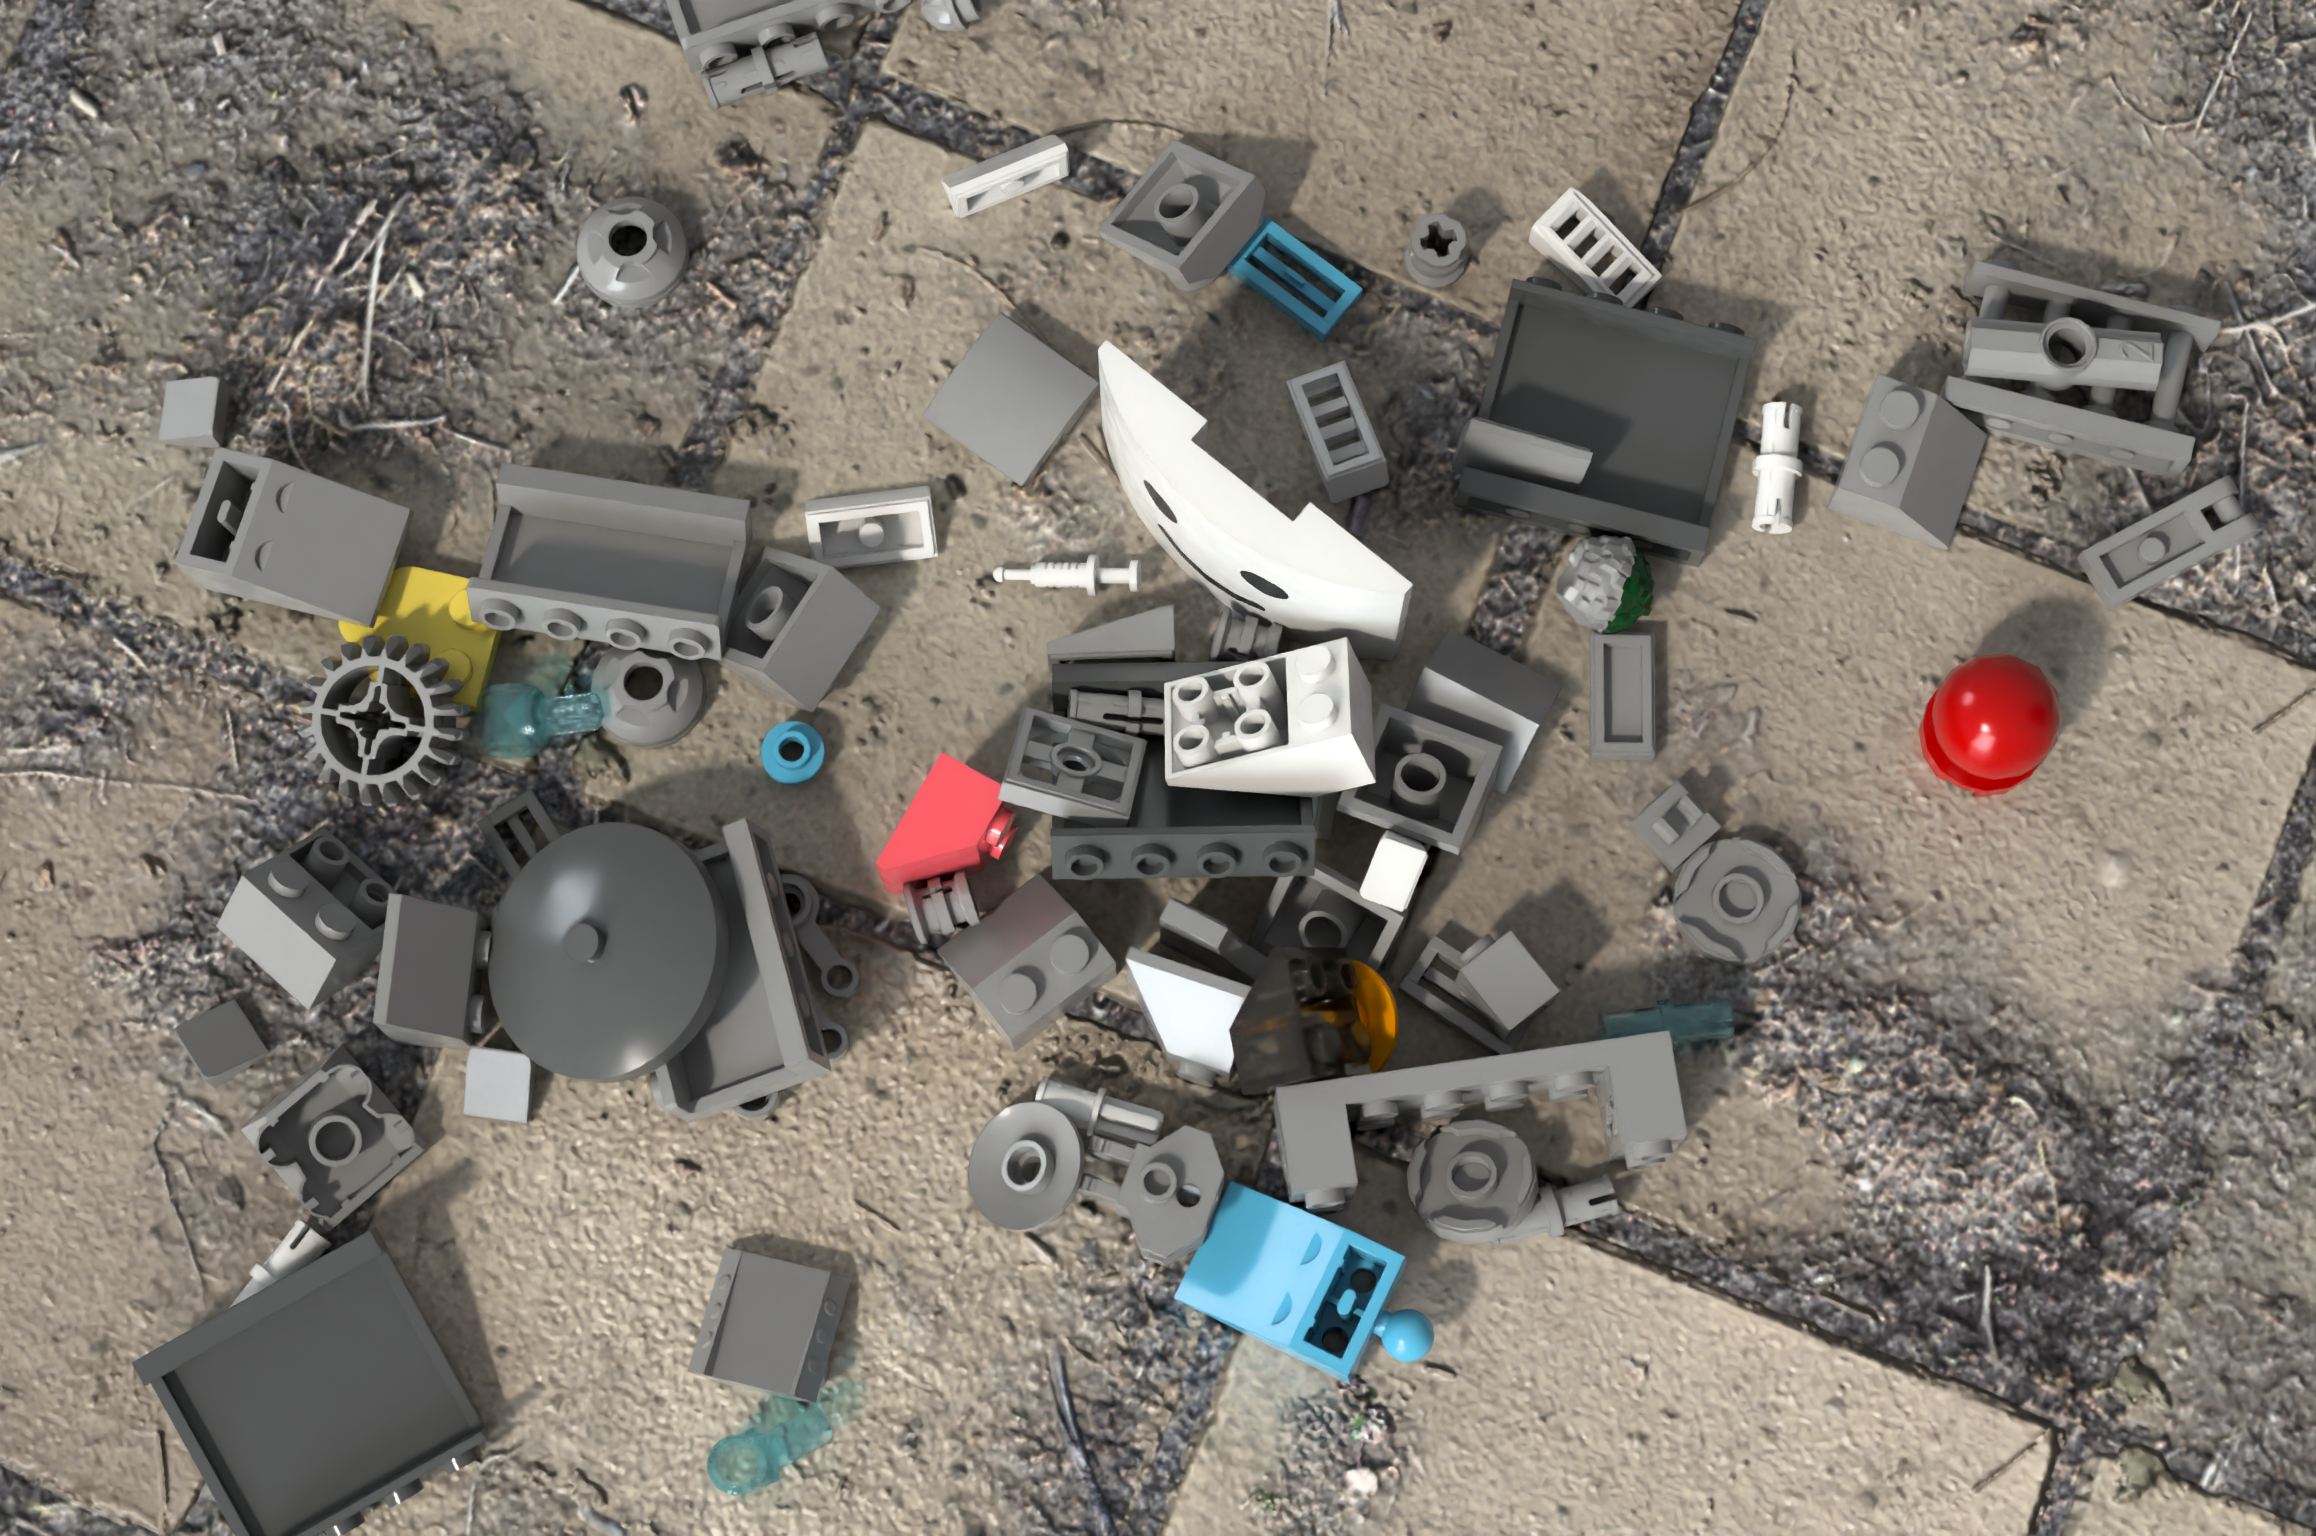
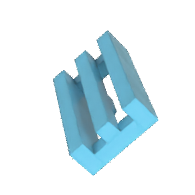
[1227,216,1363,343]

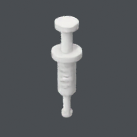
[993,555,1141,596]

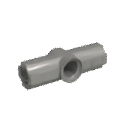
[1962,317,2163,391]

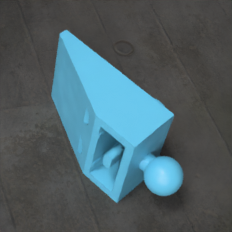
[1174,1181,1434,1385]

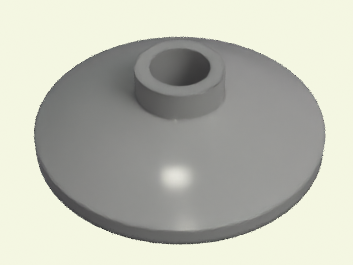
[968,1102,1084,1231]

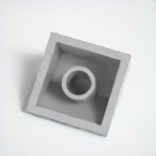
[1827,373,1987,551]
[712,545,881,713]
[1336,703,1503,855]
[937,874,1117,1053]
[373,893,492,1050]

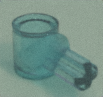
[481,683,604,759]
[707,1407,834,1499]

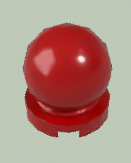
[1918,654,2061,797]

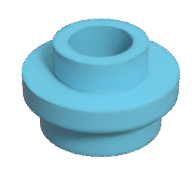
[761,721,825,785]

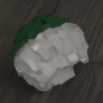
[1556,535,1656,633]

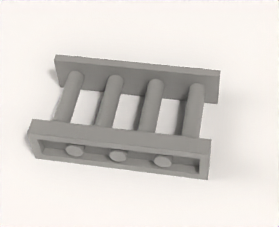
[1938,259,2222,479]

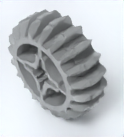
[297,635,472,807]

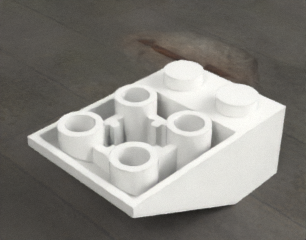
[1164,637,1376,797]

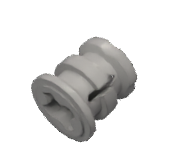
[1405,213,1467,289]
[1208,606,1283,662]
[903,869,981,945]

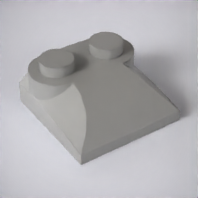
[1097,139,1266,291]

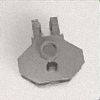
[1077,1125,1225,1267]

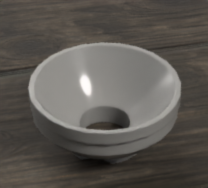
[577,197,690,308]
[591,646,707,750]

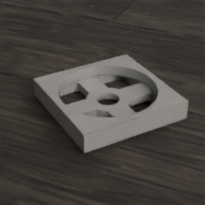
[998,707,1147,828]

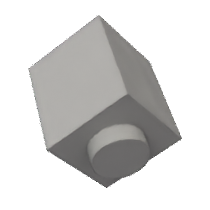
[1455,930,1560,1042]

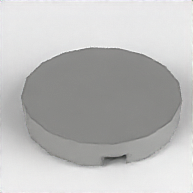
[1672,837,1801,965]
[1407,1118,1539,1244]

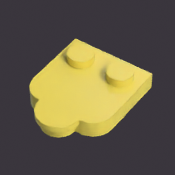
[338,566,502,713]

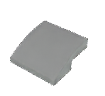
[922,312,1100,487]

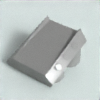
[241,1044,428,1232]
[687,1248,851,1403]

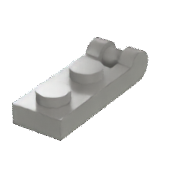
[2077,475,2262,612]

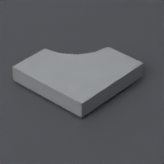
[1159,898,1285,1002]

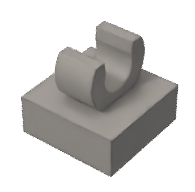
[1629,780,1721,874]

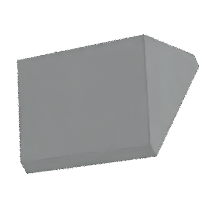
[1404,628,1563,797]
[1246,860,1408,979]

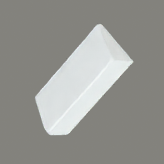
[941,135,1070,218]
[805,486,938,570]

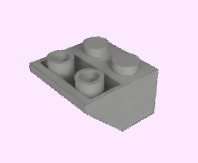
[216,827,399,1010]

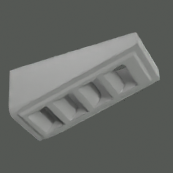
[1047,605,1175,671]

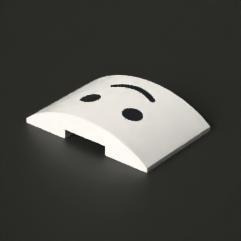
[1098,340,1413,661]

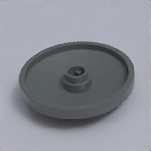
[488,822,729,1083]

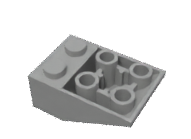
[174,446,414,629]

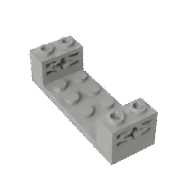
[1273,1030,1688,1216]

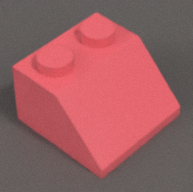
[876,752,1018,895]

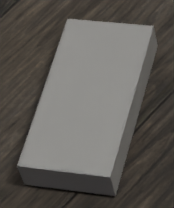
[1589,632,1655,761]

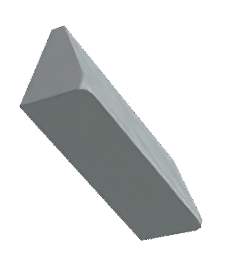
[1452,417,1593,494]

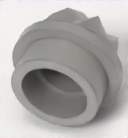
[921,0,983,32]

